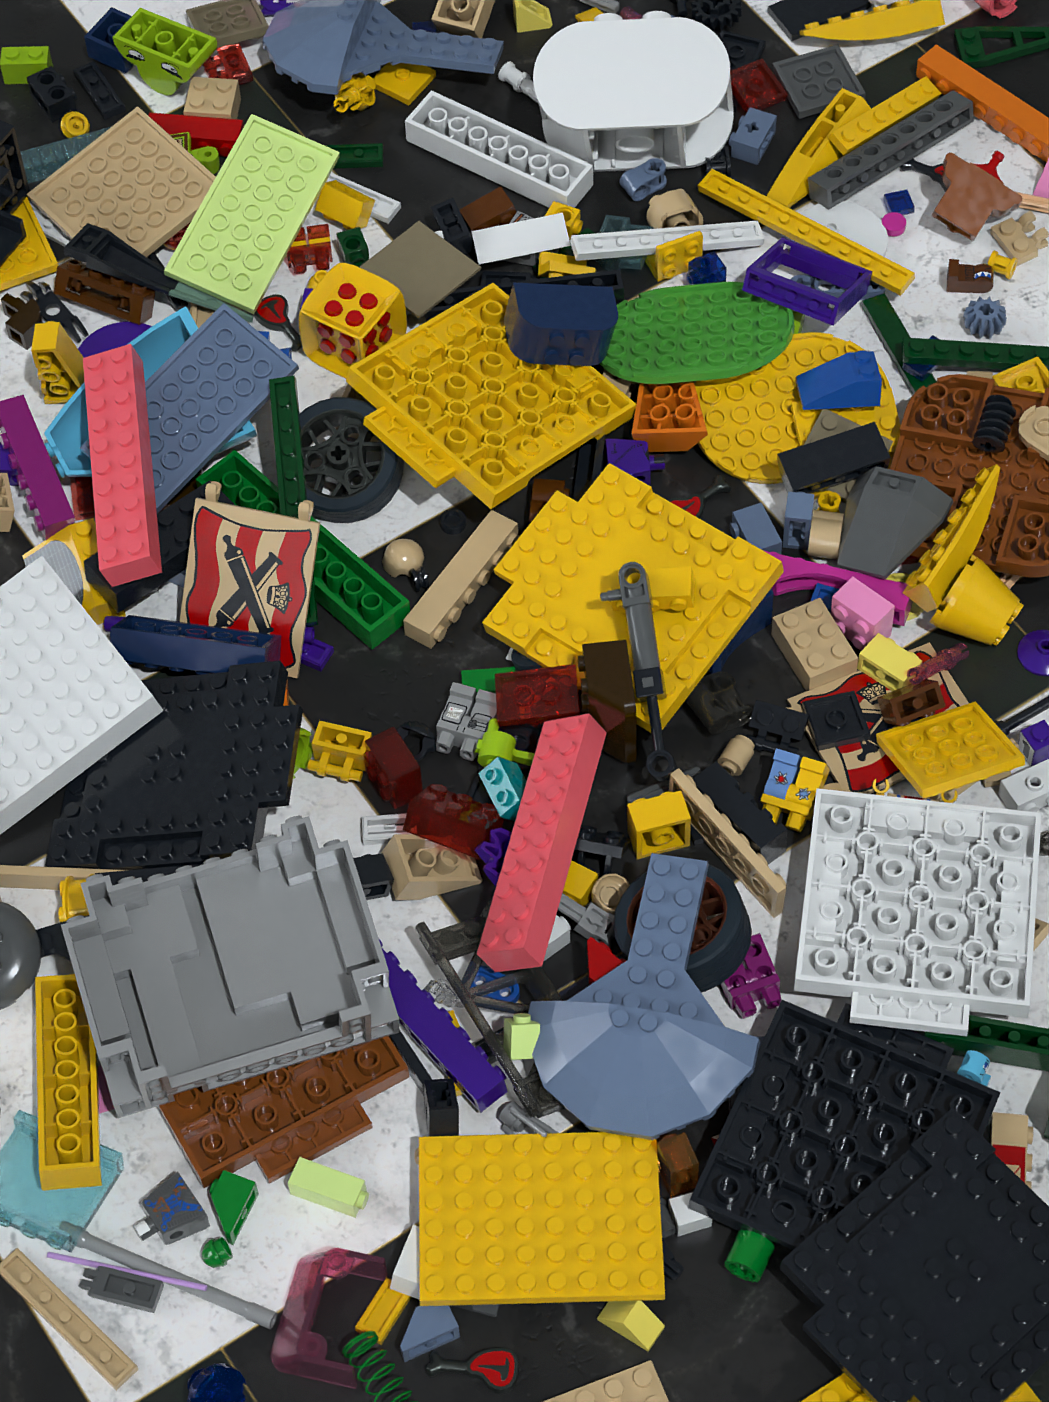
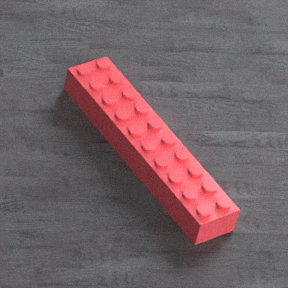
[83,344,162,587]
[477,714,607,972]

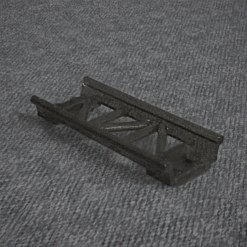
[415,899,565,1118]

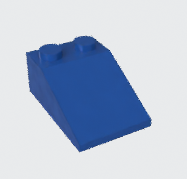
[796,350,882,410]

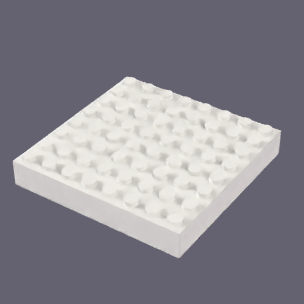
[0,556,164,835]

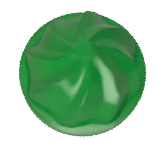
[202,1237,233,1268]

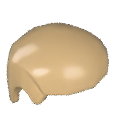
[382,539,425,578]
[591,873,630,915]

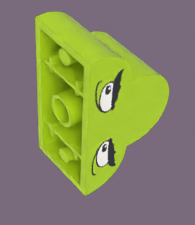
[113,8,217,95]

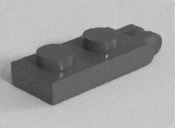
[79,1266,164,1313]

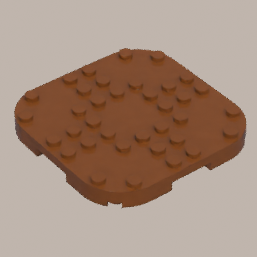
[889,374,1049,577]

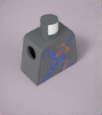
[133,1172,210,1245]

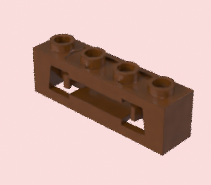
[54,259,156,325]

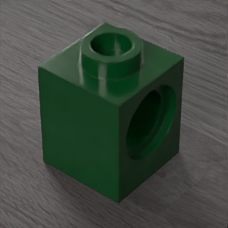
[336,227,369,267]

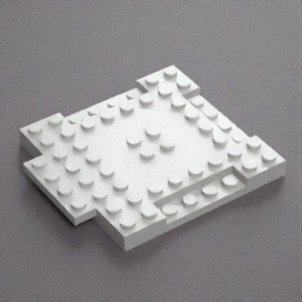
[794,788,1042,1036]

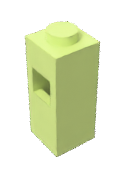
[288,1157,369,1218]

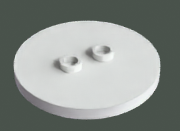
[789,201,888,257]

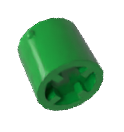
[725,1230,774,1282]

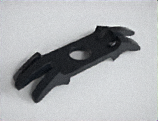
[20,281,89,342]

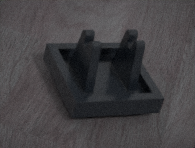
[575,825,631,875]

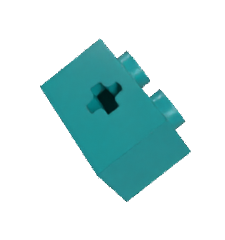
[478,757,527,821]

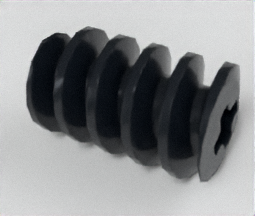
[972,395,1016,453]

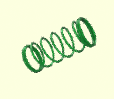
[342,1331,418,1402]

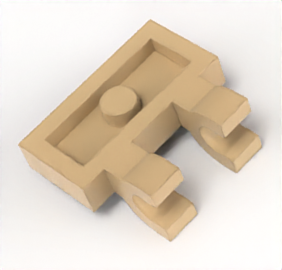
[990,210,1049,267]

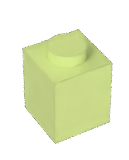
[503,1013,540,1060]

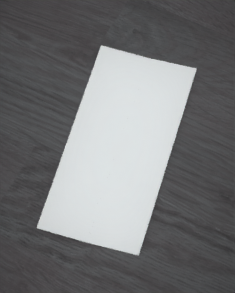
[471,213,571,264]

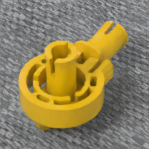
[334,72,376,112]

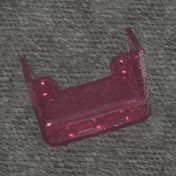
[271,1248,388,1389]

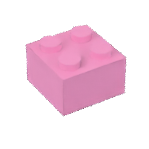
[831,576,895,650]

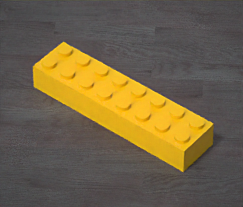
[35,974,102,1191]

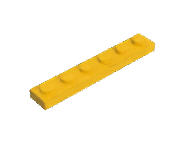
[828,76,941,156]

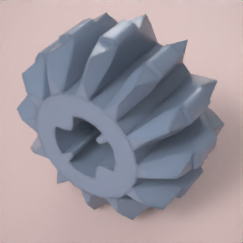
[964,296,1007,339]

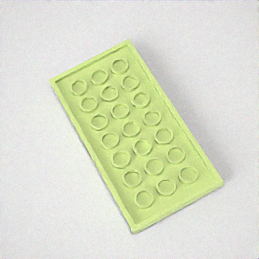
[164,114,340,314]

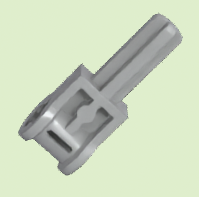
[558,893,615,948]

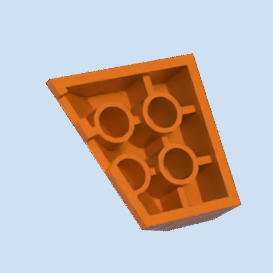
[631,381,708,452]

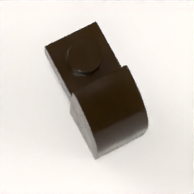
[1,293,43,350]

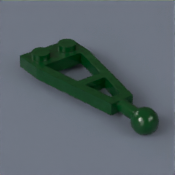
[954,26,1049,69]

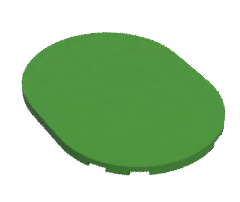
[600,282,795,384]

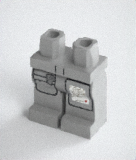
[436,682,503,761]

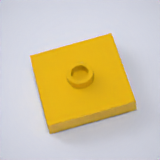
[374,63,436,105]

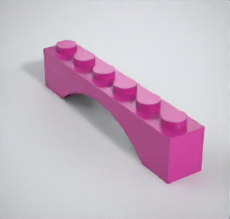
[763,550,913,626]

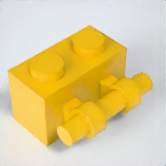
[307,721,374,782]

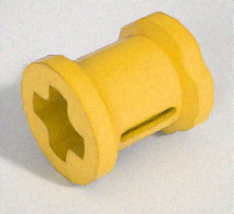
[987,251,1018,279]
[817,490,841,513]

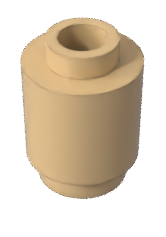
[718,735,755,776]

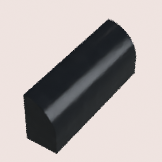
[777,422,891,494]

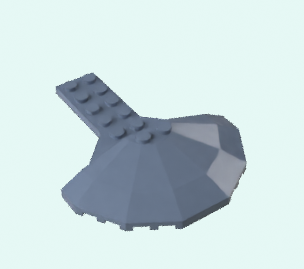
[263,0,503,95]
[528,853,760,1140]

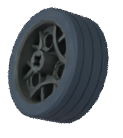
[300,397,404,523]

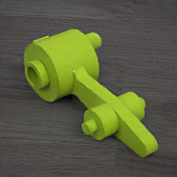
[475,718,535,767]

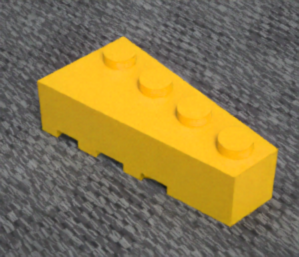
[31,321,85,404]

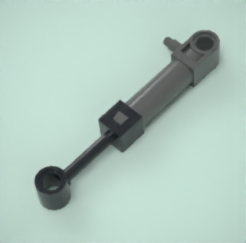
[600,562,677,781]

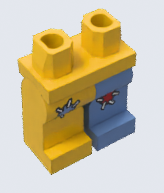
[760,748,830,832]

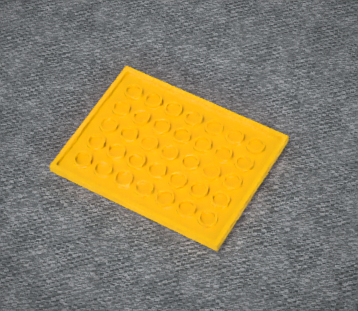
[419,1132,665,1306]

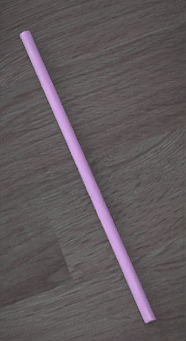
[47,1252,208,1291]

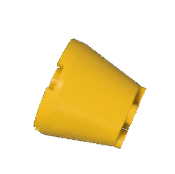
[929,555,1024,646]

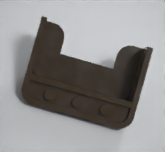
[577,640,636,763]

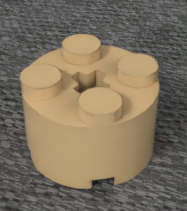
[647,188,703,229]

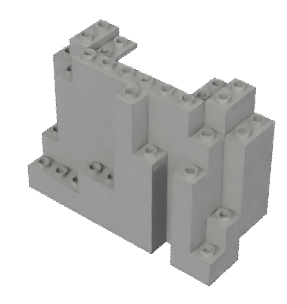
[61,816,399,1118]

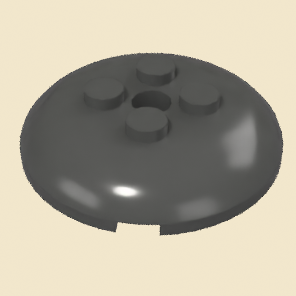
[0,902,42,1010]

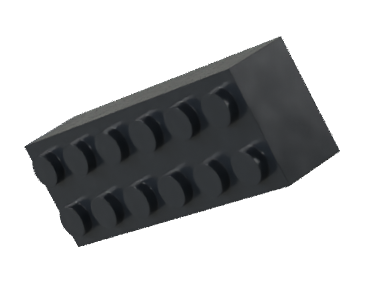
[84,480,235,613]

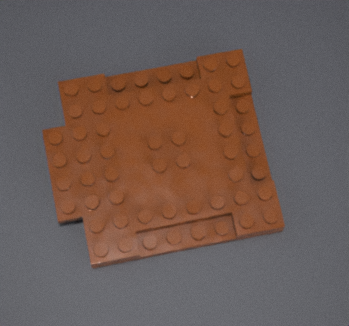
[158,1036,409,1188]

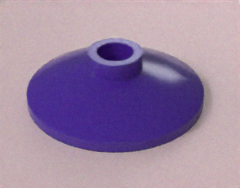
[1017,630,1049,676]

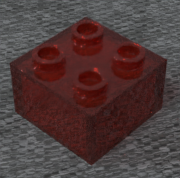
[363,727,423,810]

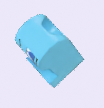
[957,1050,991,1086]

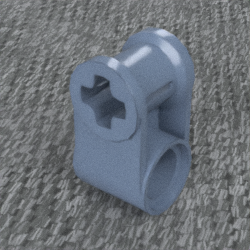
[619,158,667,201]

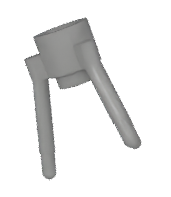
[499,1101,558,1137]

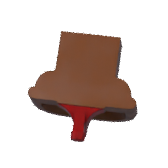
[932,151,1022,241]

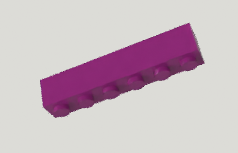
[0,395,75,540]

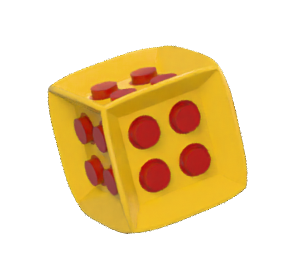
[298,263,407,378]

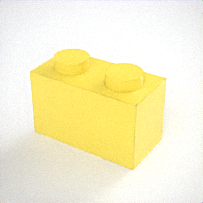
[857,633,922,691]

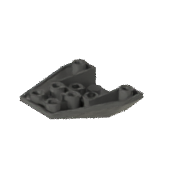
[837,466,953,579]

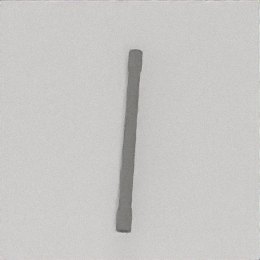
[57,1222,278,1329]

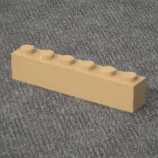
[403,510,520,649]

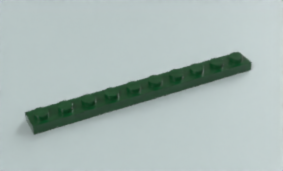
[269,376,318,627]

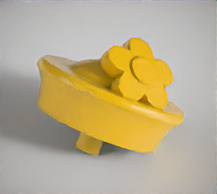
[61,111,90,140]

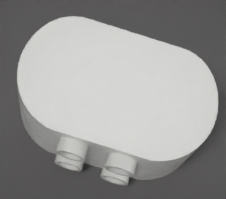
[533,11,734,172]

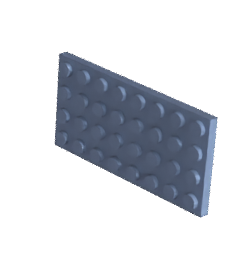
[80,303,299,513]

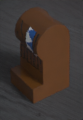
[946,259,994,293]

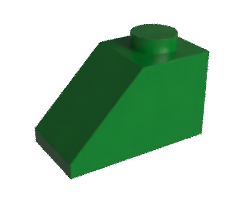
[210,1170,259,1245]

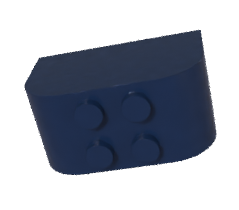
[504,282,618,366]

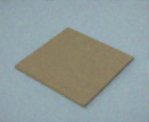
[360,221,481,319]

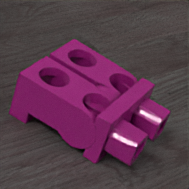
[721,933,781,1019]

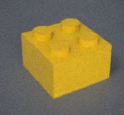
[627,791,691,859]

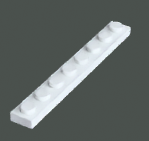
[570,221,765,261]

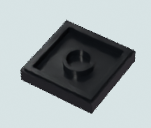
[802,691,871,751]

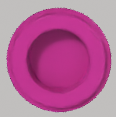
[882,212,906,237]

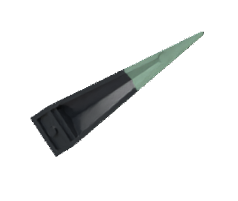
[64,223,253,323]

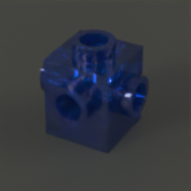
[686,251,727,285]

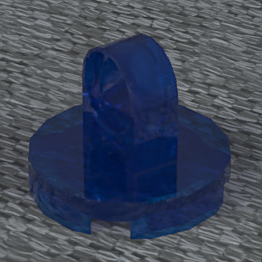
[187,1363,246,1402]

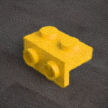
[538,251,596,278]

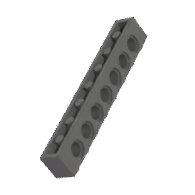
[808,90,974,209]

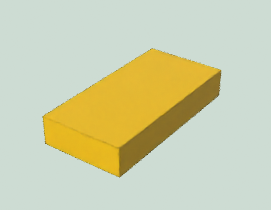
[355,1277,411,1345]

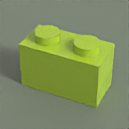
[0,46,53,84]

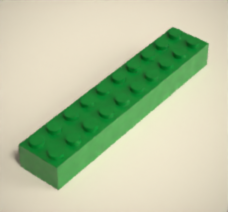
[196,450,410,650]

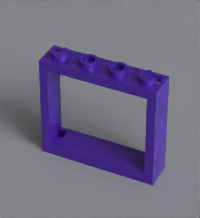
[742,237,873,326]

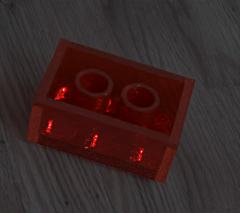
[403,784,504,859]

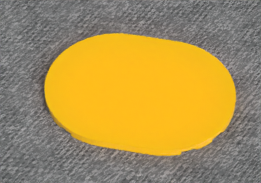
[695,332,890,484]

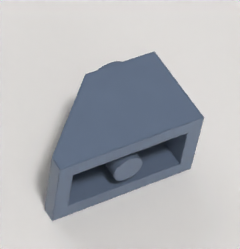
[400,1306,460,1362]

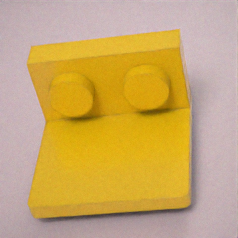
[645,231,703,282]

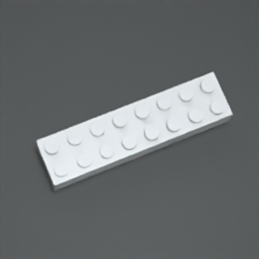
[405,90,593,208]

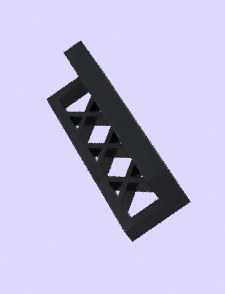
[573,435,606,502]

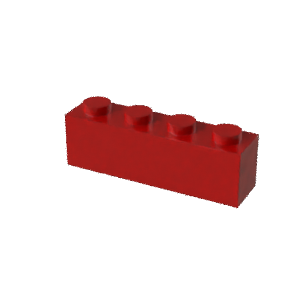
[148,112,244,157]

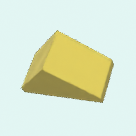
[513,0,553,33]
[597,1300,665,1352]

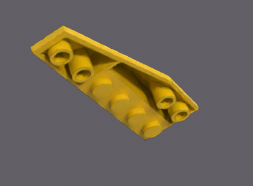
[799,0,945,40]
[766,88,873,208]
[902,464,1000,612]

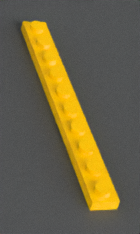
[698,169,915,296]

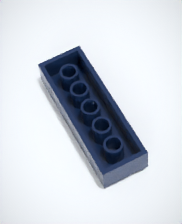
[110,615,281,675]

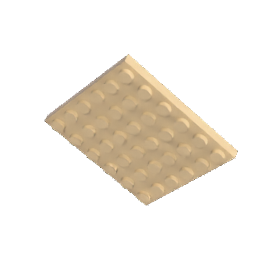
[27,106,216,257]

